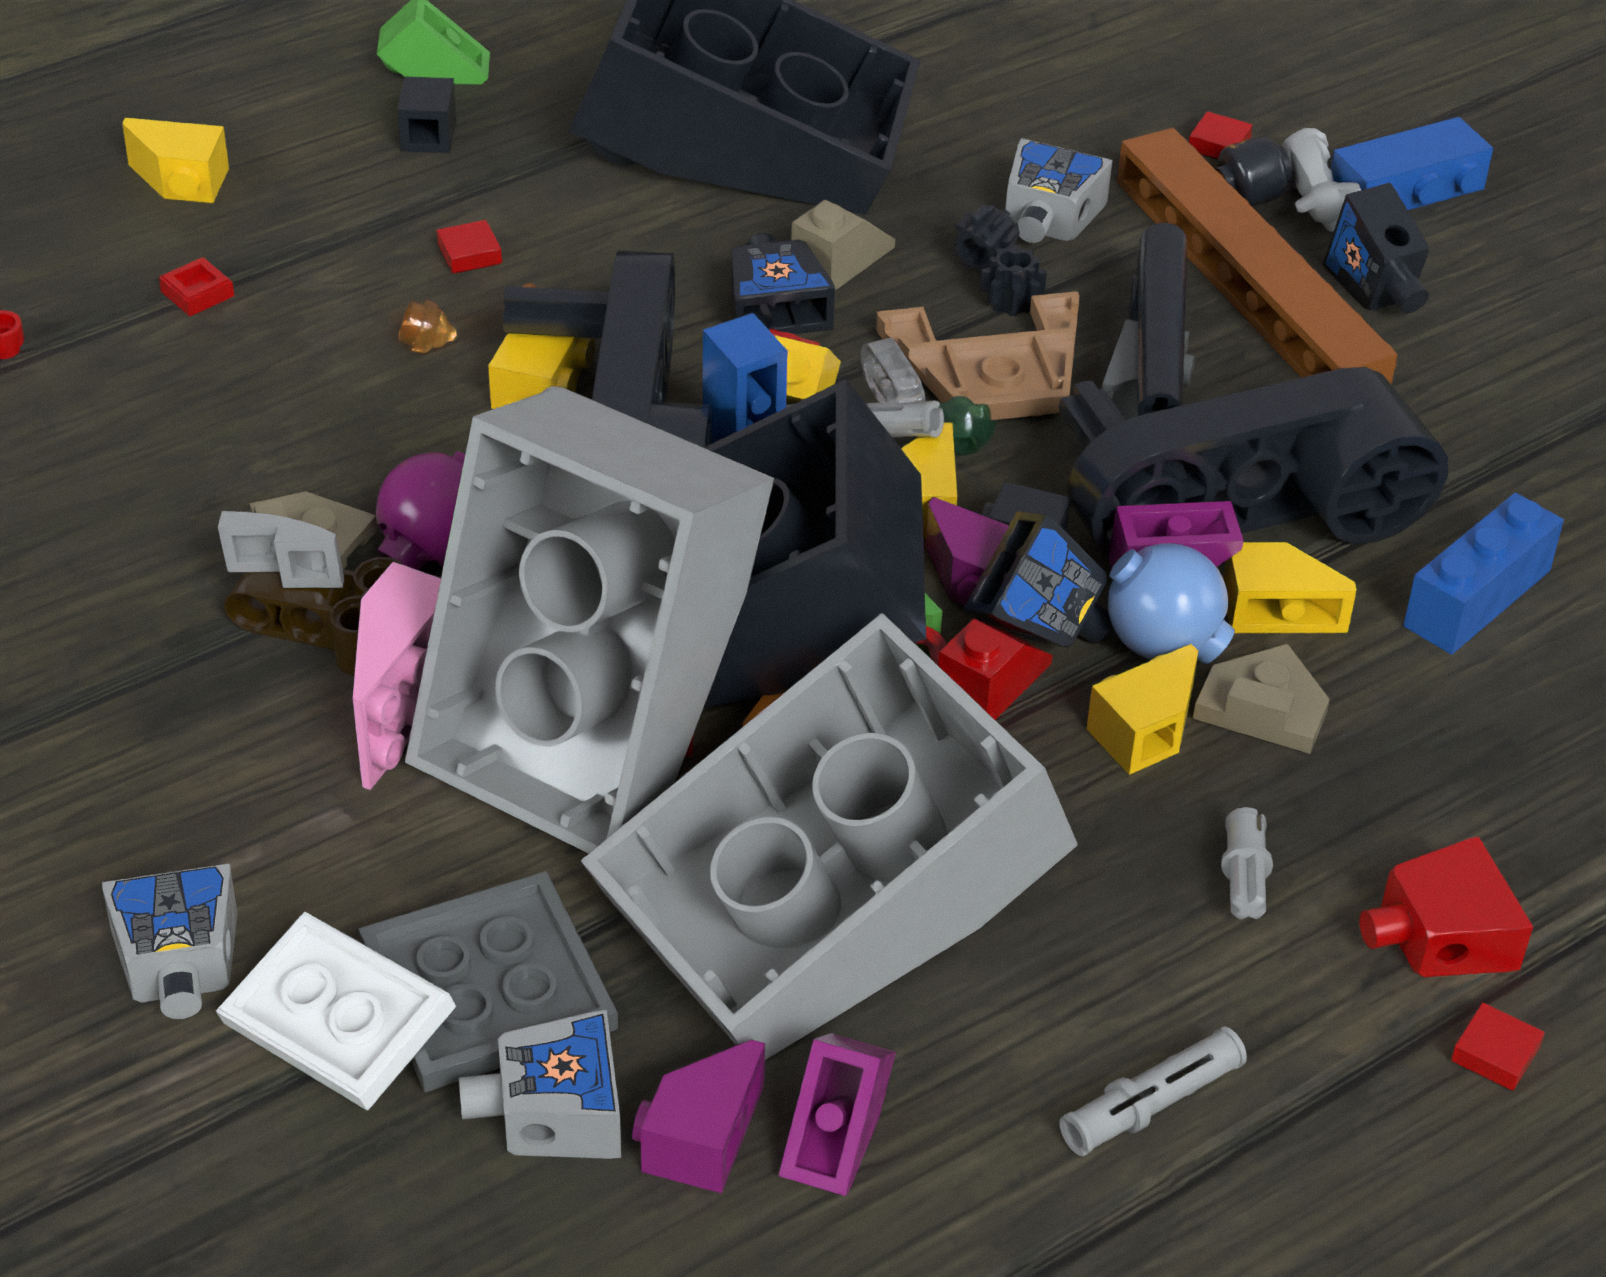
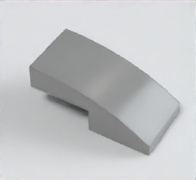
[218,511,344,588]

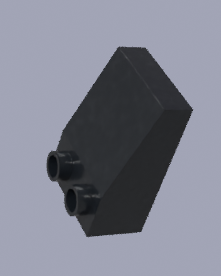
[569,0,921,215]
[703,379,926,708]

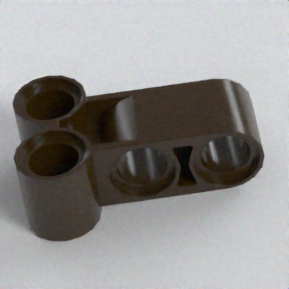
[224,557,403,676]

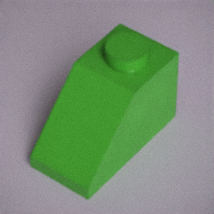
[377,0,490,84]

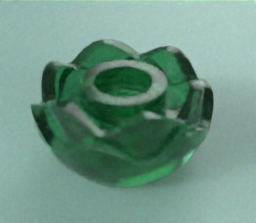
[939,396,996,456]

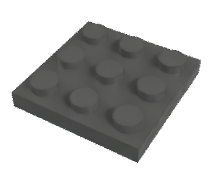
[358,871,618,1093]

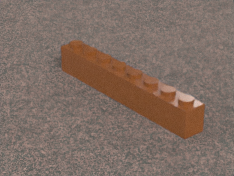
[1117,128,1398,384]

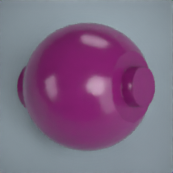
[376,451,465,571]

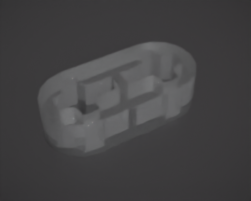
[861,338,925,403]

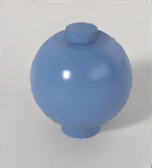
[1108,543,1235,665]

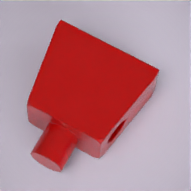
[1359,836,1533,977]

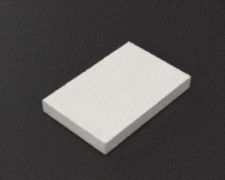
[216,911,456,1111]

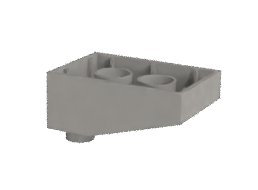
[405,387,774,853]
[581,613,1078,1060]

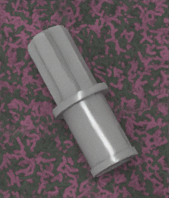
[1221,807,1273,919]

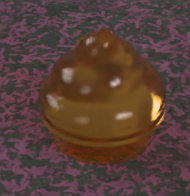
[398,300,457,354]

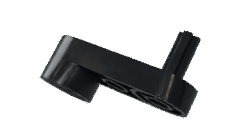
[503,250,712,448]
[1058,367,1448,554]

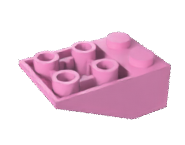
[353,562,441,790]

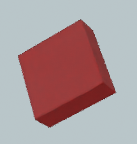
[1189,111,1253,159]
[436,220,502,274]
[159,257,234,317]
[1451,1003,1545,1091]

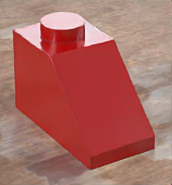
[938,619,1053,720]

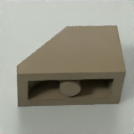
[791,200,895,290]

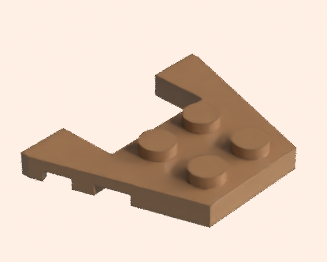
[876,291,1080,424]

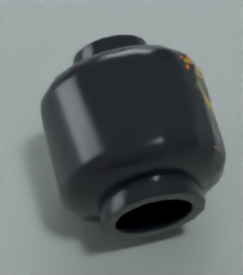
[1214,137,1292,206]

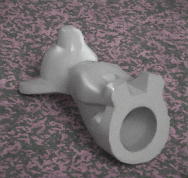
[1282,128,1361,232]

